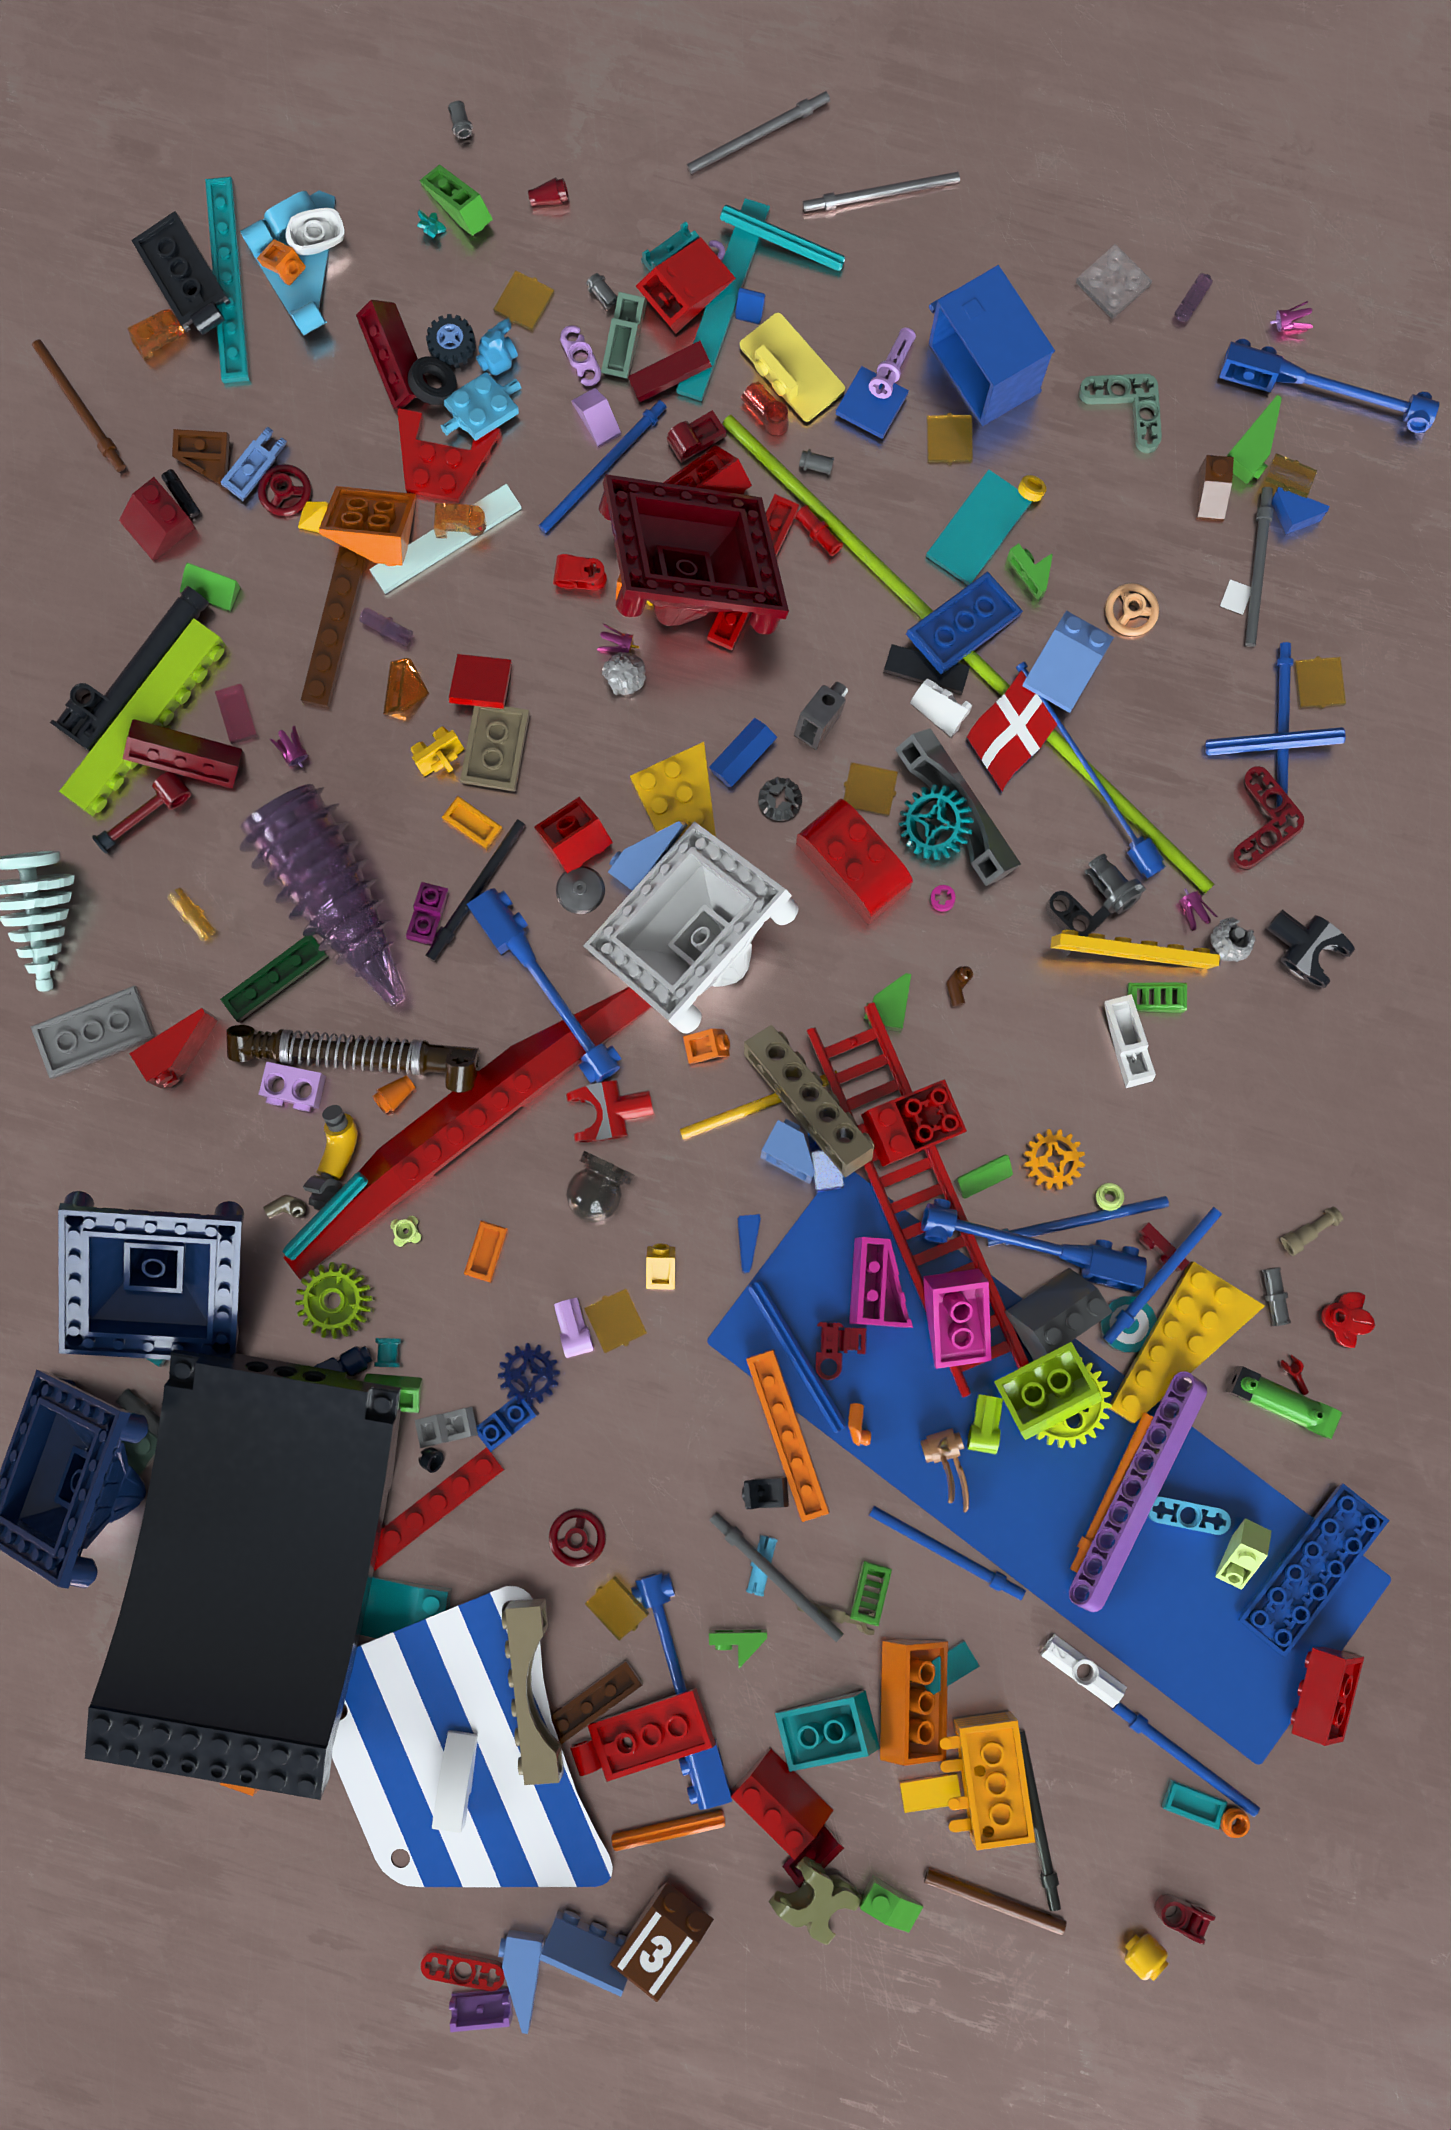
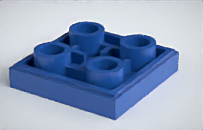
[836,366,909,439]

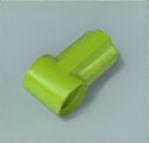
[967,1394,1003,1455]

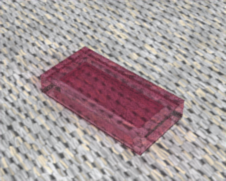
[215,684,258,744]

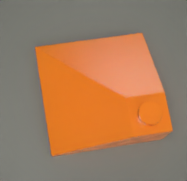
[319,486,416,566]

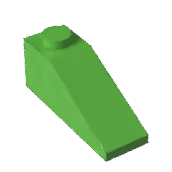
[419,164,493,236]
[1227,395,1282,484]

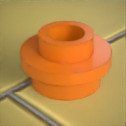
[1221,1808,1250,1838]

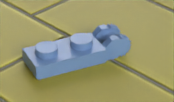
[221,427,287,501]

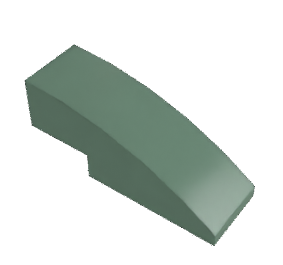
[601,292,647,379]

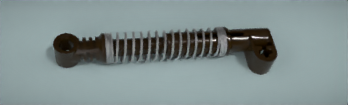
[226,1025,480,1092]

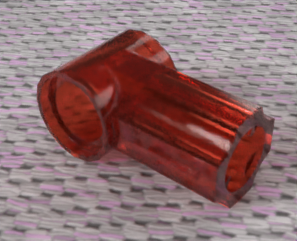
[741,381,789,436]

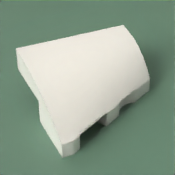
[910,678,972,738]

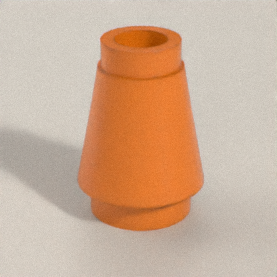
[372,1075,415,1114]

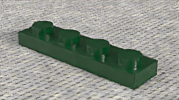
[220,933,328,1023]

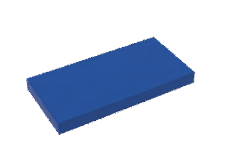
[906,571,1023,675]

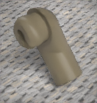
[263,1194,306,1219]

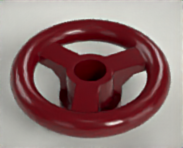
[258,464,311,516]
[549,1509,606,1567]

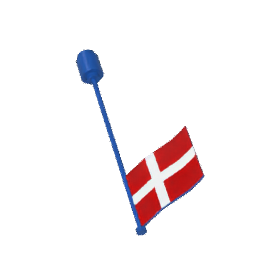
[967,661,1166,879]

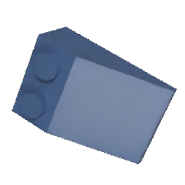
[1022,610,1114,713]

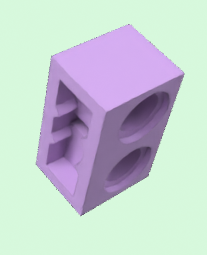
[259,1062,326,1112]

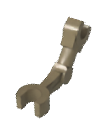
[797,1599,875,1635]

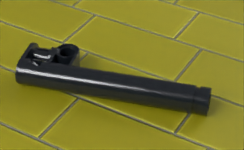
[50,586,209,752]

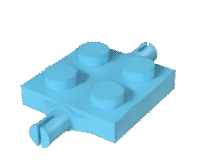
[441,372,521,441]

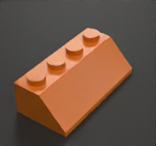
[880,1639,948,1766]

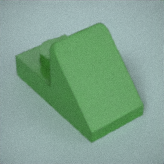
[1007,543,1053,601]
[709,1629,767,1668]

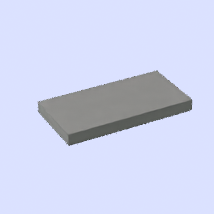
[31,986,156,1079]

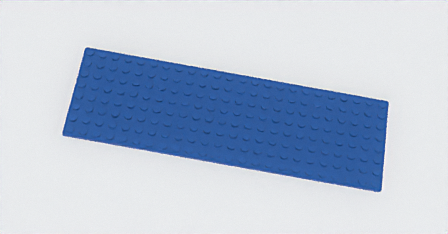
[707,1168,1391,1765]

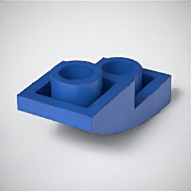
[477,1392,539,1452]

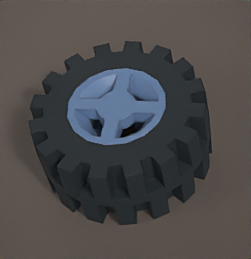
[426,314,476,368]

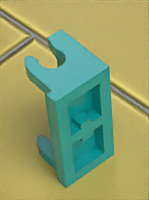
[641,221,699,272]

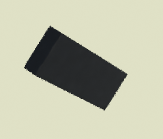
[884,644,970,695]

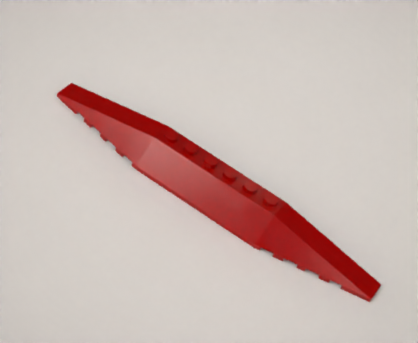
[283,987,652,1280]

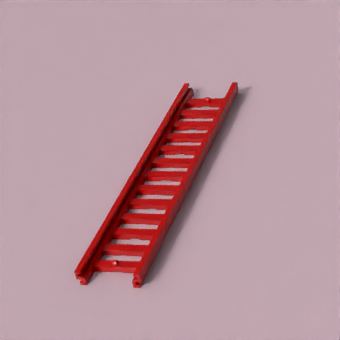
[806,1002,1029,1398]

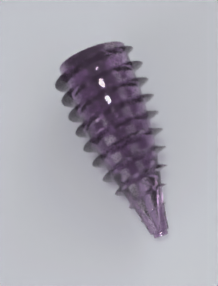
[240,784,406,1007]

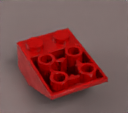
[636,237,736,334]
[861,1079,967,1167]

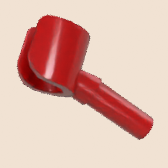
[1280,1354,1309,1395]

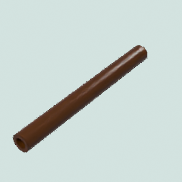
[924,1868,1067,1935]

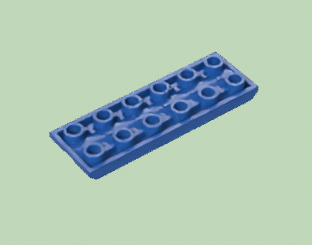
[1238,1483,1390,1658]

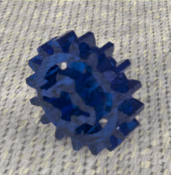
[497,1343,560,1407]

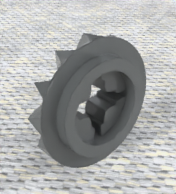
[758,776,802,821]

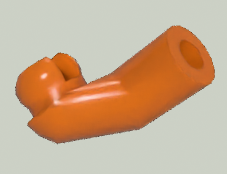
[848,1403,871,1446]

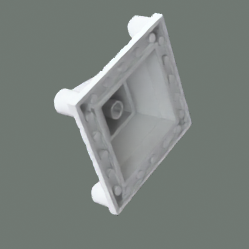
[583,821,799,1033]

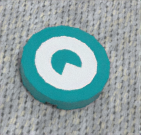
[1100,1296,1157,1352]

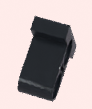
[1046,891,1111,956]

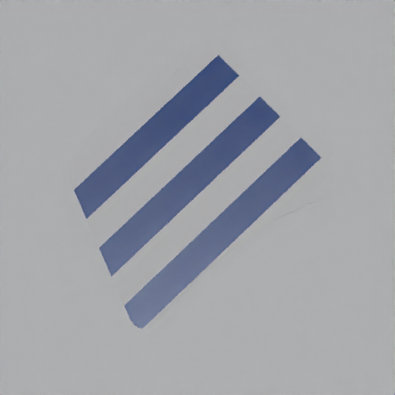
[332,1586,613,1887]

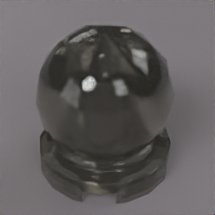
[566,1151,635,1223]

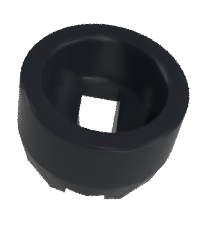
[418,1447,444,1473]

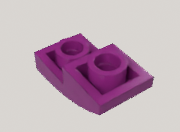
[406,882,448,946]

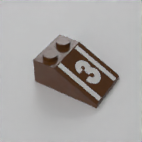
[609,1882,714,2002]

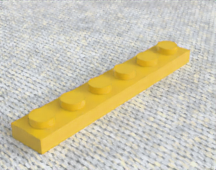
[1051,930,1220,969]

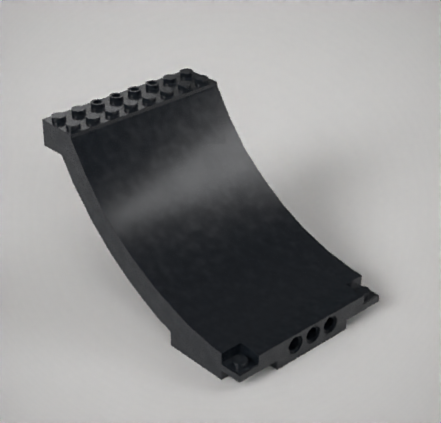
[85,1349,401,1800]

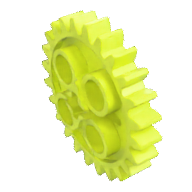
[1036,1357,1112,1448]

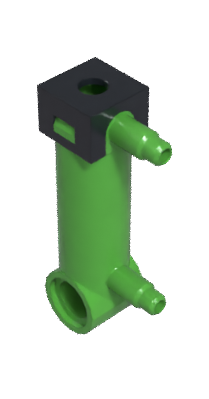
[1226,1366,1343,1439]

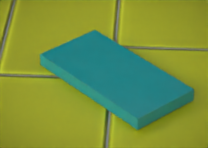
[926,470,1032,585]

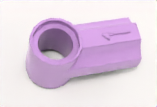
[554,1298,594,1358]

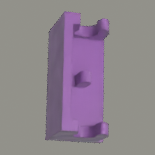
[449,1987,513,2032]

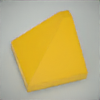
[298,502,329,533]

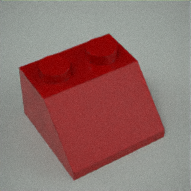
[534,797,613,874]

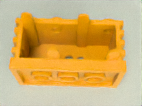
[939,1711,1035,1850]

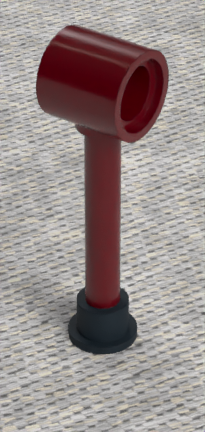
[92,772,191,854]

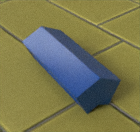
[709,718,777,787]

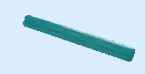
[720,205,845,271]

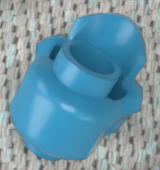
[476,318,518,376]

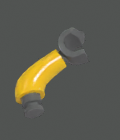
[303,1105,358,1210]

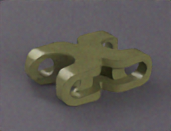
[768,1856,863,1945]

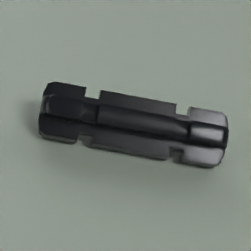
[161,469,200,519]

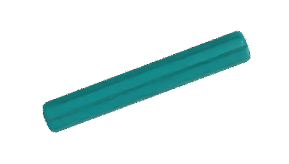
[283,1172,368,1260]

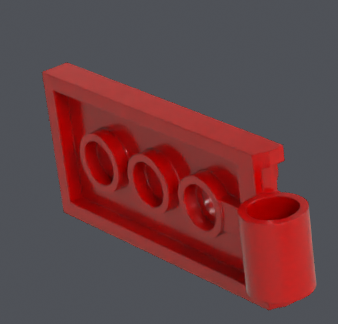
[570,1688,716,1782]

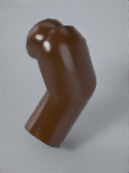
[947,966,973,1007]

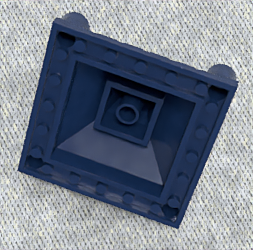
[58,1191,244,1360]
[0,1369,149,1589]

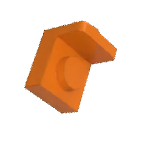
[257,239,306,285]
[683,1028,730,1064]

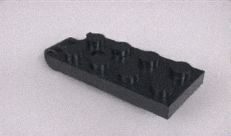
[131,211,231,335]

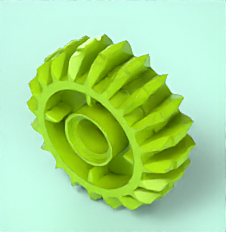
[295,1262,373,1339]

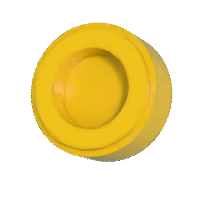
[1018,475,1046,502]

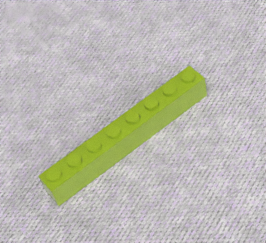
[59,618,226,817]

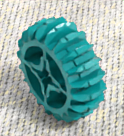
[898,784,974,860]

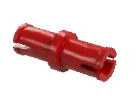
[795,505,843,556]

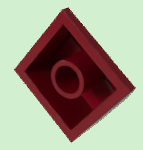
[119,477,195,562]

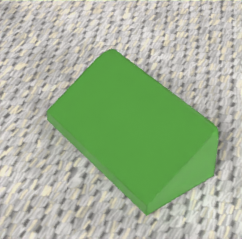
[180,563,241,612]
[954,1154,1013,1199]
[364,1373,422,1413]

